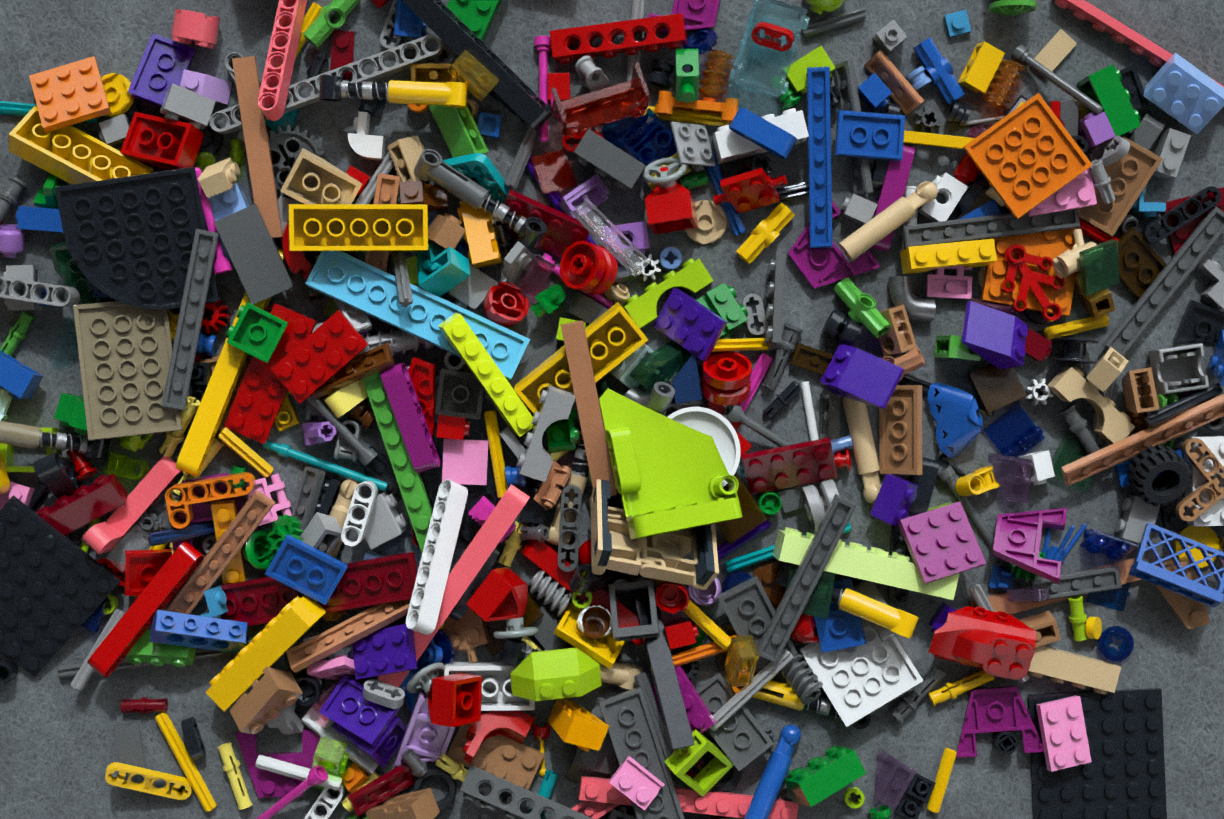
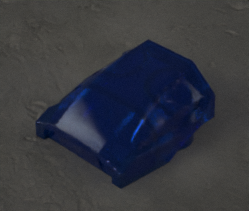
[618,108,677,167]

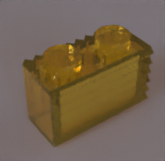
[724,635,760,687]

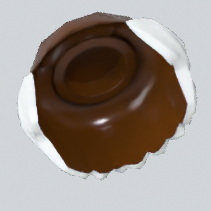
[577,605,613,639]

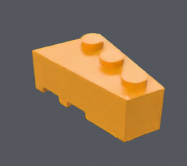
[457,201,503,269]
[548,698,609,752]

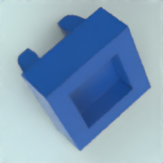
[988,565,1015,592]

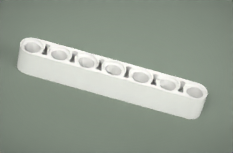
[406,479,468,635]

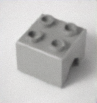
[1148,343,1209,394]
[354,492,408,549]

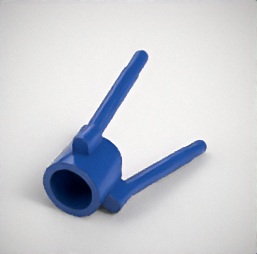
[1041,524,1087,562]

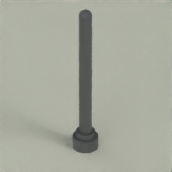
[1011,44,1103,114]
[307,395,378,466]
[724,404,792,447]
[937,464,994,550]

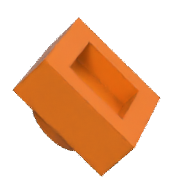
[339,762,369,793]

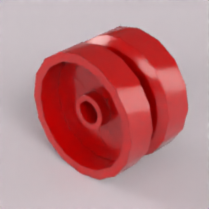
[560,240,618,295]
[702,351,752,406]

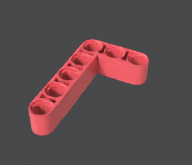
[82,456,183,555]

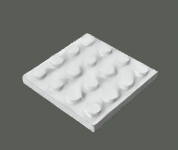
[800,618,923,727]

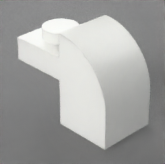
[348,112,386,161]

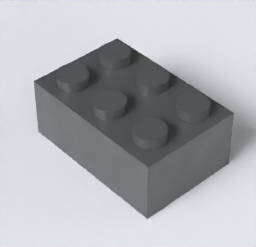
[573,129,646,190]

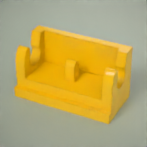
[958,41,1005,93]

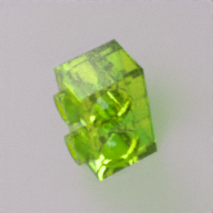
[312,736,349,777]

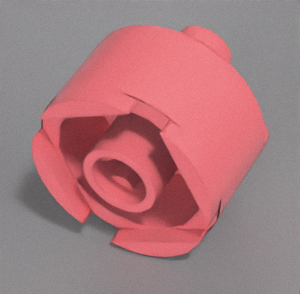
[171,9,220,49]

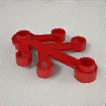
[1000,244,1065,322]

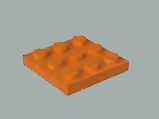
[29,56,111,133]

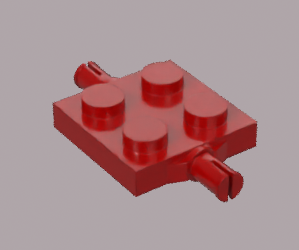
[713,168,787,214]

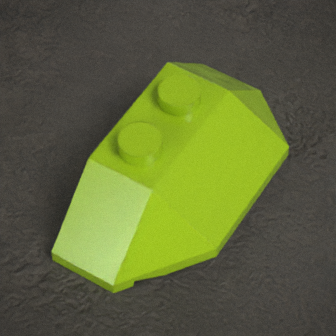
[510,648,602,701]

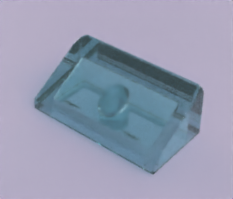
[49,315,78,366]

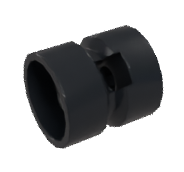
[821,309,862,346]
[296,671,325,706]

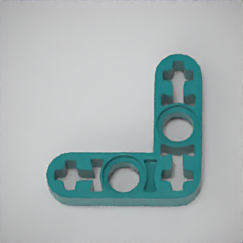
[443,153,511,204]

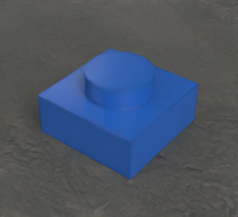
[478,112,502,138]

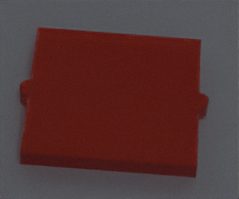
[530,149,577,195]

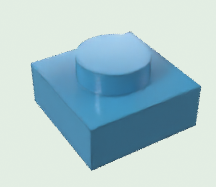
[943,10,972,38]

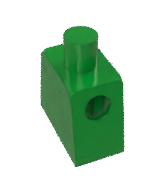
[674,49,699,103]

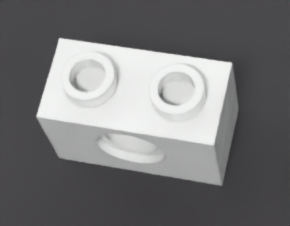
[918,173,968,222]

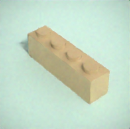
[1028,646,1121,695]

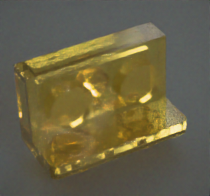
[447,50,499,101]

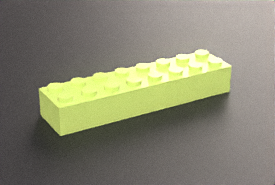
[773,527,960,600]

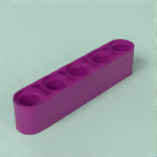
[871,144,915,252]
[381,363,440,473]

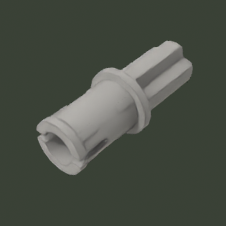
[1089,159,1115,204]

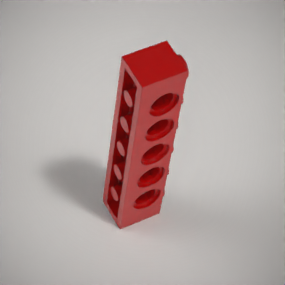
[550,13,687,64]

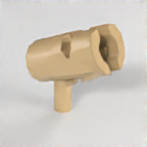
[1052,229,1102,278]

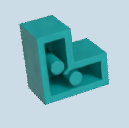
[417,242,470,297]

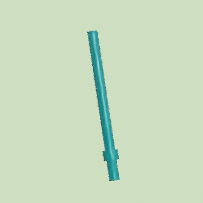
[262,440,389,492]

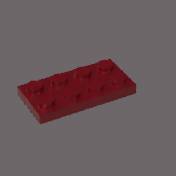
[504,190,592,258]
[742,437,838,495]

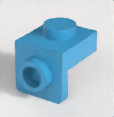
[1131,189,1166,218]
[199,586,228,619]

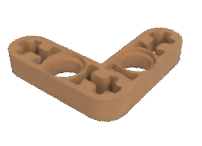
[1175,438,1224,522]

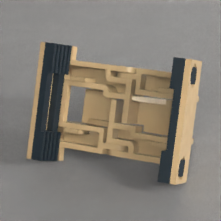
[590,479,719,590]

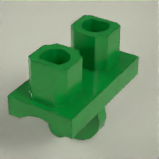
[530,284,566,318]

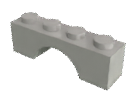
[517,385,575,482]

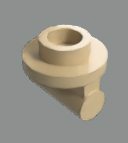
[604,283,630,306]

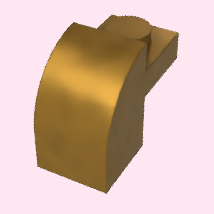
[1073,264,1116,320]

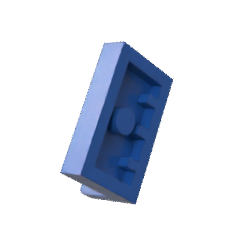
[394,0,426,39]

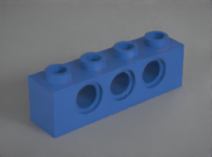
[150,610,247,654]

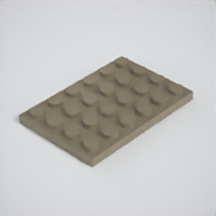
[73,301,182,441]

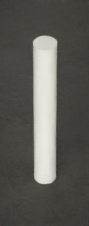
[800,381,819,441]

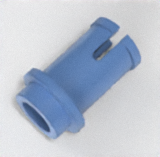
[830,435,853,455]

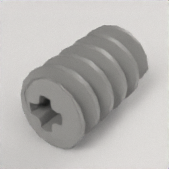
[527,569,573,617]

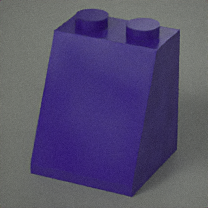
[331,716,407,768]

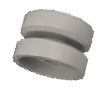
[801,479,839,533]

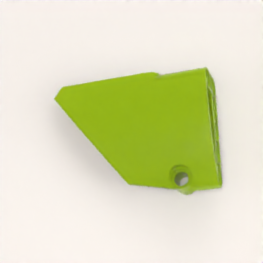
[599,388,742,540]

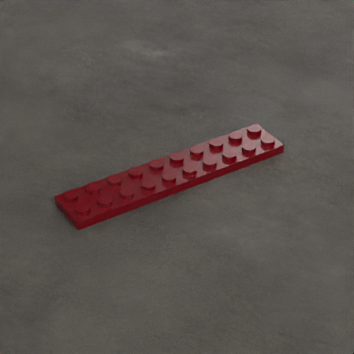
[205,552,418,626]

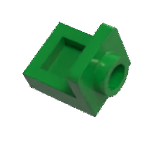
[33,173,63,209]

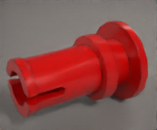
[66,450,98,481]
[834,450,851,472]

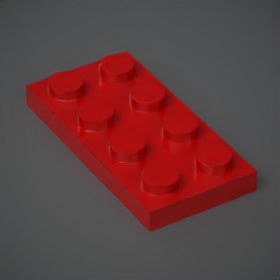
[271,310,369,403]

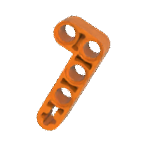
[165,472,256,529]

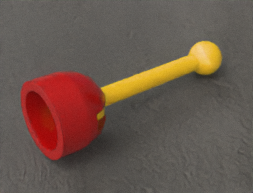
[532,723,550,777]

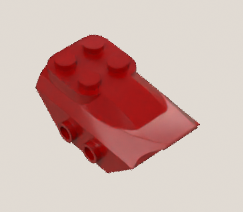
[928,606,1036,680]

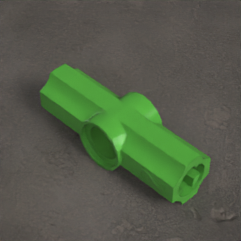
[303,0,361,48]
[834,278,891,339]

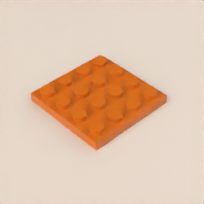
[963,93,1092,220]
[981,228,1077,317]

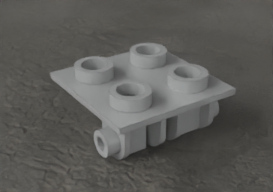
[670,122,715,172]

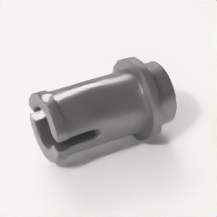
[519,524,550,542]
[401,748,428,778]

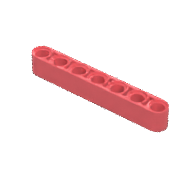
[258,0,307,121]

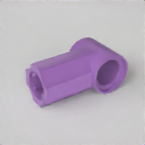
[302,421,336,446]

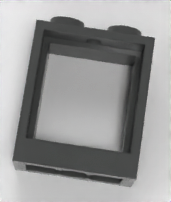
[608,577,660,642]

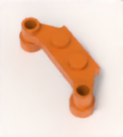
[655,91,739,123]

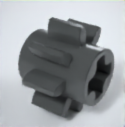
[914,106,943,133]

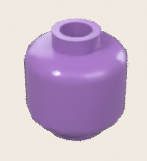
[0,224,25,258]

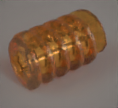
[698,49,735,99]
[983,60,1027,110]

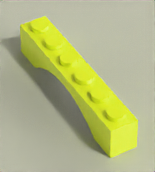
[438,313,534,437]

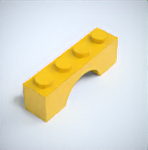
[900,239,997,274]

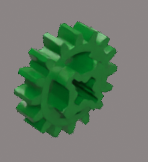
[265,514,303,561]

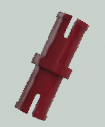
[120,697,168,715]

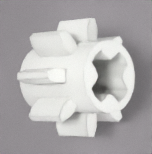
[634,254,661,282]
[1025,379,1054,405]

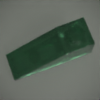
[630,340,691,393]

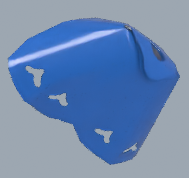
[927,383,983,458]

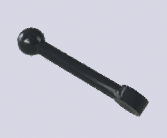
[939,454,966,477]

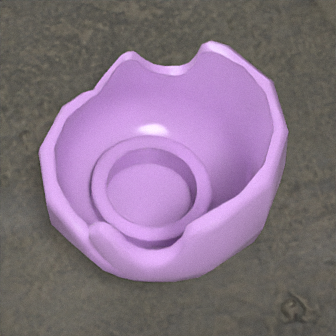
[688,578,722,606]

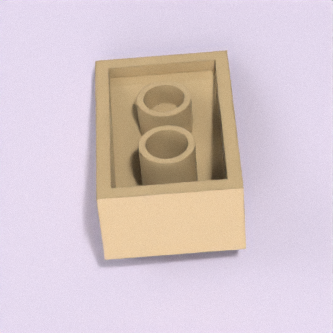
[280,148,362,204]

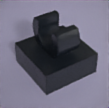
[358,98,387,119]

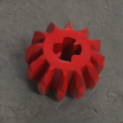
[200,299,230,334]

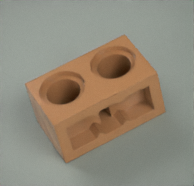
[878,304,917,357]

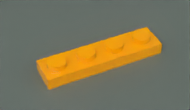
[211,500,246,584]

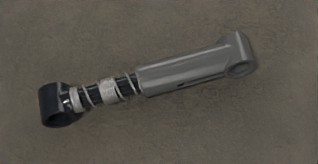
[414,149,547,249]

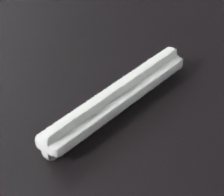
[256,755,342,790]

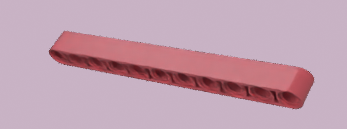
[377,484,530,687]

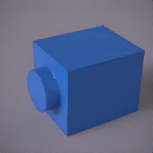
[858,73,892,110]

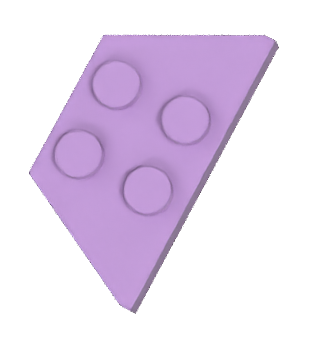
[394,692,455,766]

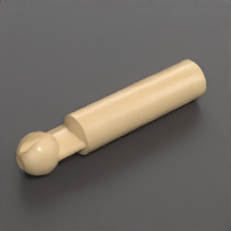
[839,181,938,261]
[842,397,881,504]
[329,479,362,559]

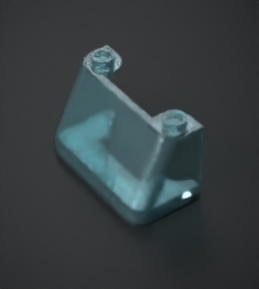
[728,0,810,98]

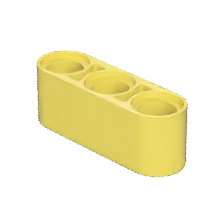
[324,379,368,418]

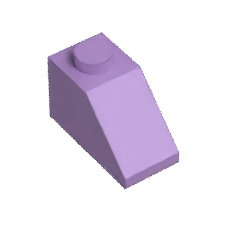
[180,69,233,105]

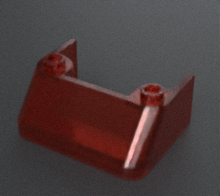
[551,62,650,137]

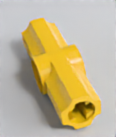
[736,203,795,264]

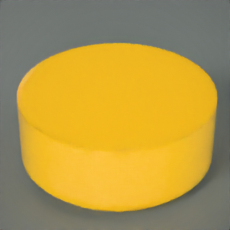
[1085,616,1102,639]

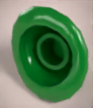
[243,530,271,570]

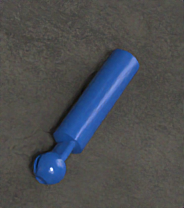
[744,724,802,819]

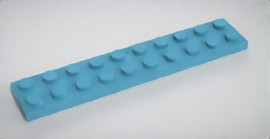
[305,251,530,381]

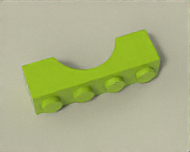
[624,258,714,328]

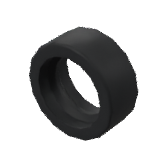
[413,766,457,810]

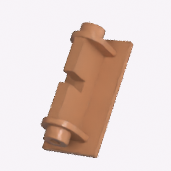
[534,460,571,510]

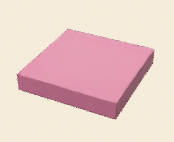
[442,438,489,485]

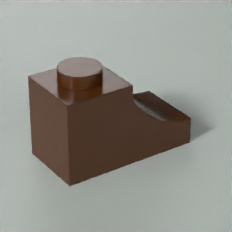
[399,180,449,211]

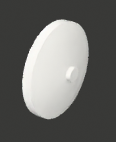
[668,407,740,488]

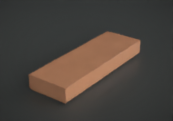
[864,50,924,115]

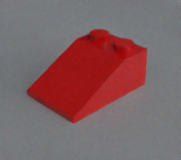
[120,112,204,170]

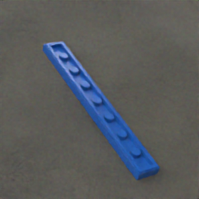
[807,67,833,248]

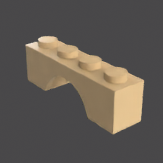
[1047,366,1135,445]

